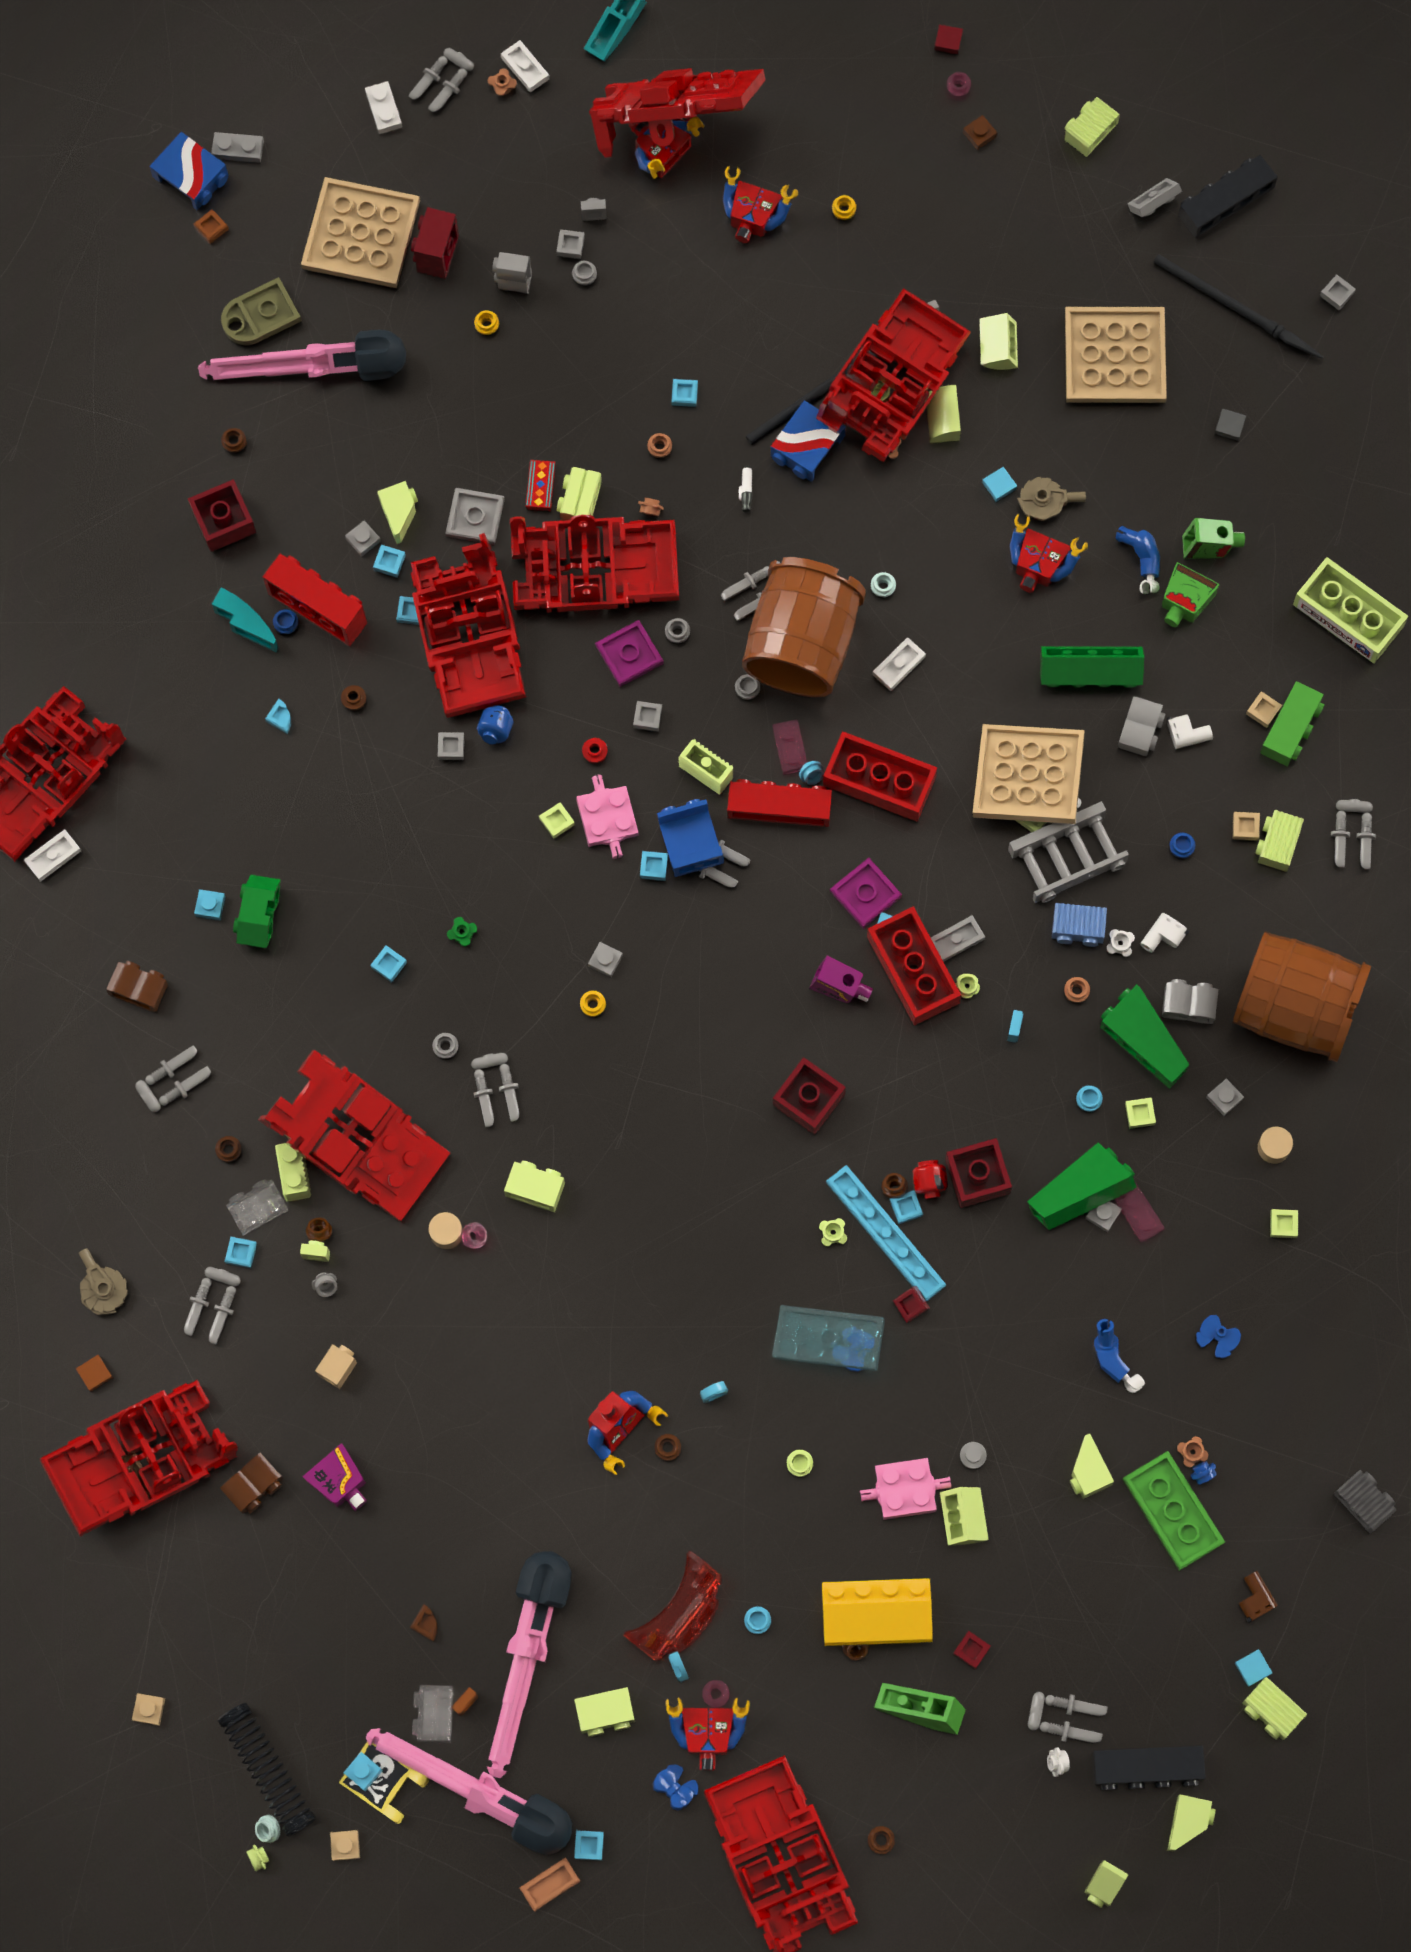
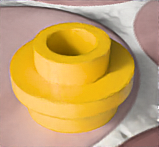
[832,195,856,220]
[474,310,499,335]
[580,991,606,1017]

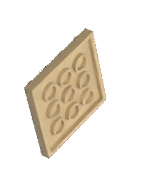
[301,177,420,288]
[1065,307,1166,403]
[973,724,1085,824]

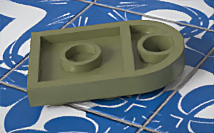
[221,277,302,345]

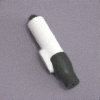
[739,465,753,512]

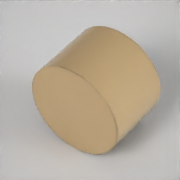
[1258,1127,1293,1164]
[429,1212,463,1249]

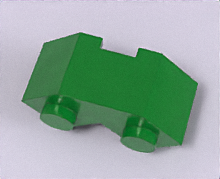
[233,875,281,948]

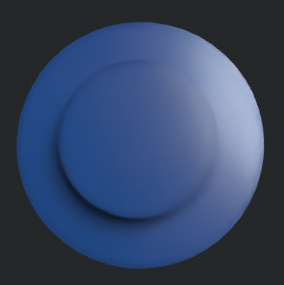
[273,609,298,634]
[1170,833,1195,858]
[1191,1461,1217,1484]

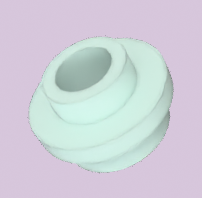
[871,572,896,597]
[255,1815,280,1843]

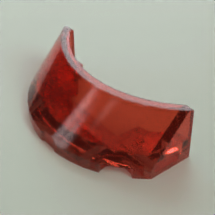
[623,1550,722,1661]

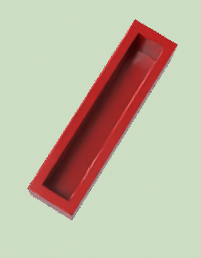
[727,779,832,827]

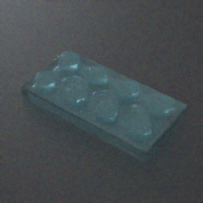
[772,1305,885,1371]

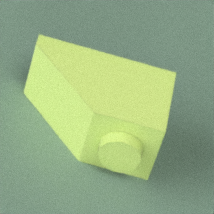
[377,481,418,544]
[1070,1434,1114,1499]
[1167,1795,1215,1852]
[1084,1860,1128,1908]

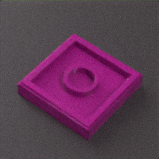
[595,620,664,687]
[830,858,902,929]

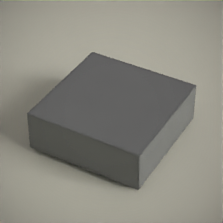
[1215,409,1246,441]

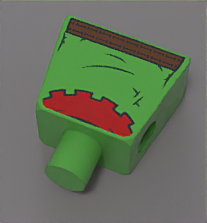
[1182,518,1245,559]
[1162,562,1219,627]

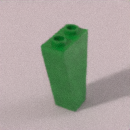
[1100,984,1189,1089]
[1027,1143,1136,1230]

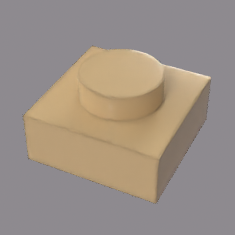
[1246,692,1282,728]
[1232,812,1260,841]
[132,1693,165,1726]
[330,1830,360,1861]

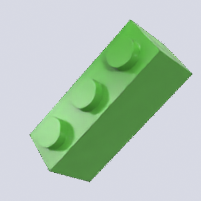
[1260,681,1325,767]

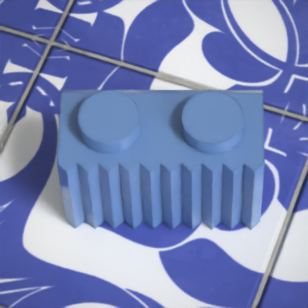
[1052,903,1107,947]

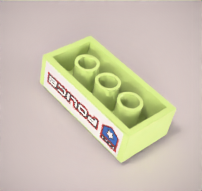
[1293,557,1408,664]

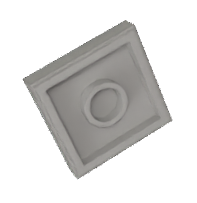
[445,488,505,545]

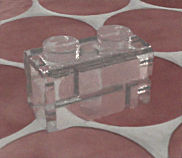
[226,1179,289,1236]
[412,1685,453,1743]

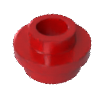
[582,738,608,763]

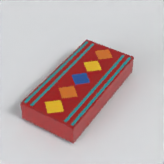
[526,460,556,511]

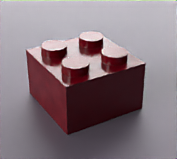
[411,207,459,279]
[188,479,256,552]
[773,1057,846,1135]
[945,1138,1012,1208]

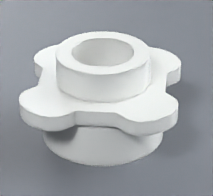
[1107,929,1135,957]
[1047,1748,1069,1777]

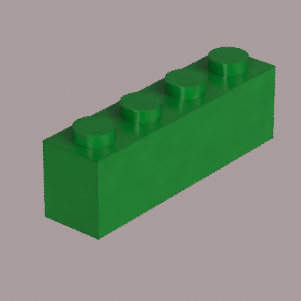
[1040,646,1144,688]

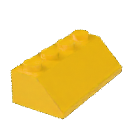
[822,1578,933,1646]

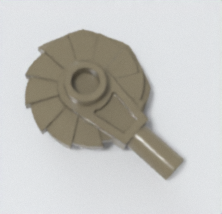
[1017,476,1086,521]
[79,1248,128,1315]

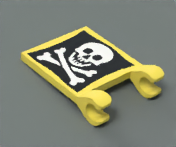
[339,1742,429,1824]

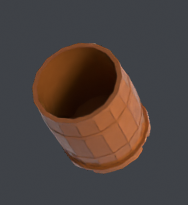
[742,557,866,697]
[1232,931,1371,1062]

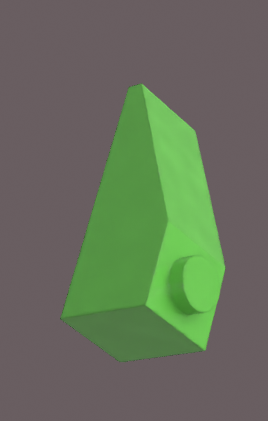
[874,1683,965,1735]

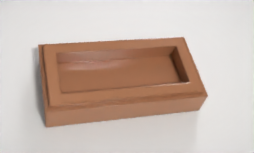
[520,1858,580,1912]

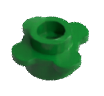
[447,917,477,946]

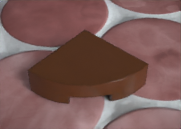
[410,1604,437,1642]

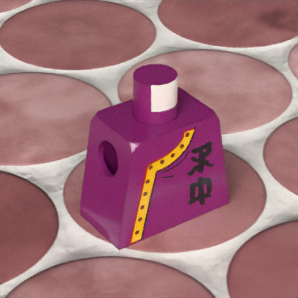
[809,956,873,1003]
[303,1443,367,1511]

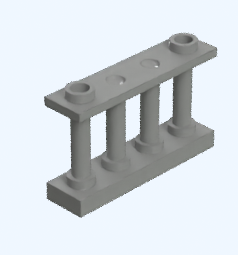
[1008,801,1129,903]

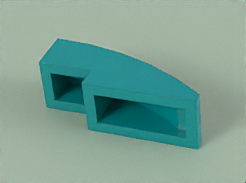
[584,0,647,61]
[212,587,279,653]

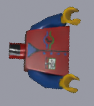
[631,117,705,179]
[723,166,798,243]
[1010,513,1088,593]
[587,1390,668,1475]
[666,1698,750,1771]

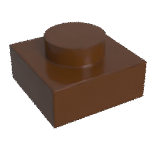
[963,115,997,150]

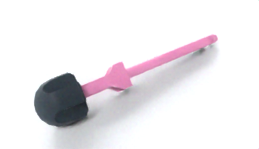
[198,329,406,381]
[487,1551,571,1778]
[366,1728,572,1855]

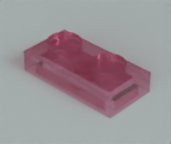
[773,720,807,775]
[1114,1184,1164,1243]

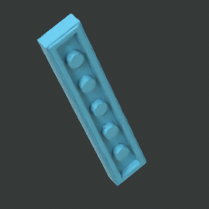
[826,1165,946,1302]

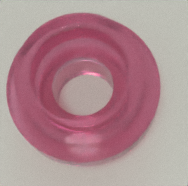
[947,72,971,96]
[461,1222,487,1249]
[702,1680,729,1708]

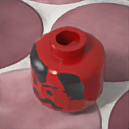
[912,1160,948,1199]

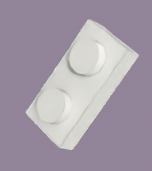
[501,40,549,93]
[365,81,402,134]
[872,637,926,691]
[24,829,81,882]

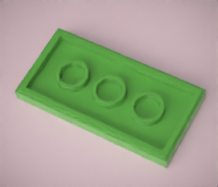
[1122,1451,1225,1571]

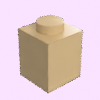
[315,1344,357,1389]

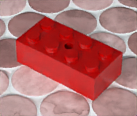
[263,553,367,646]
[823,731,937,822]
[867,906,961,1026]

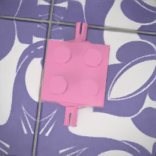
[576,775,638,859]
[860,1458,951,1520]

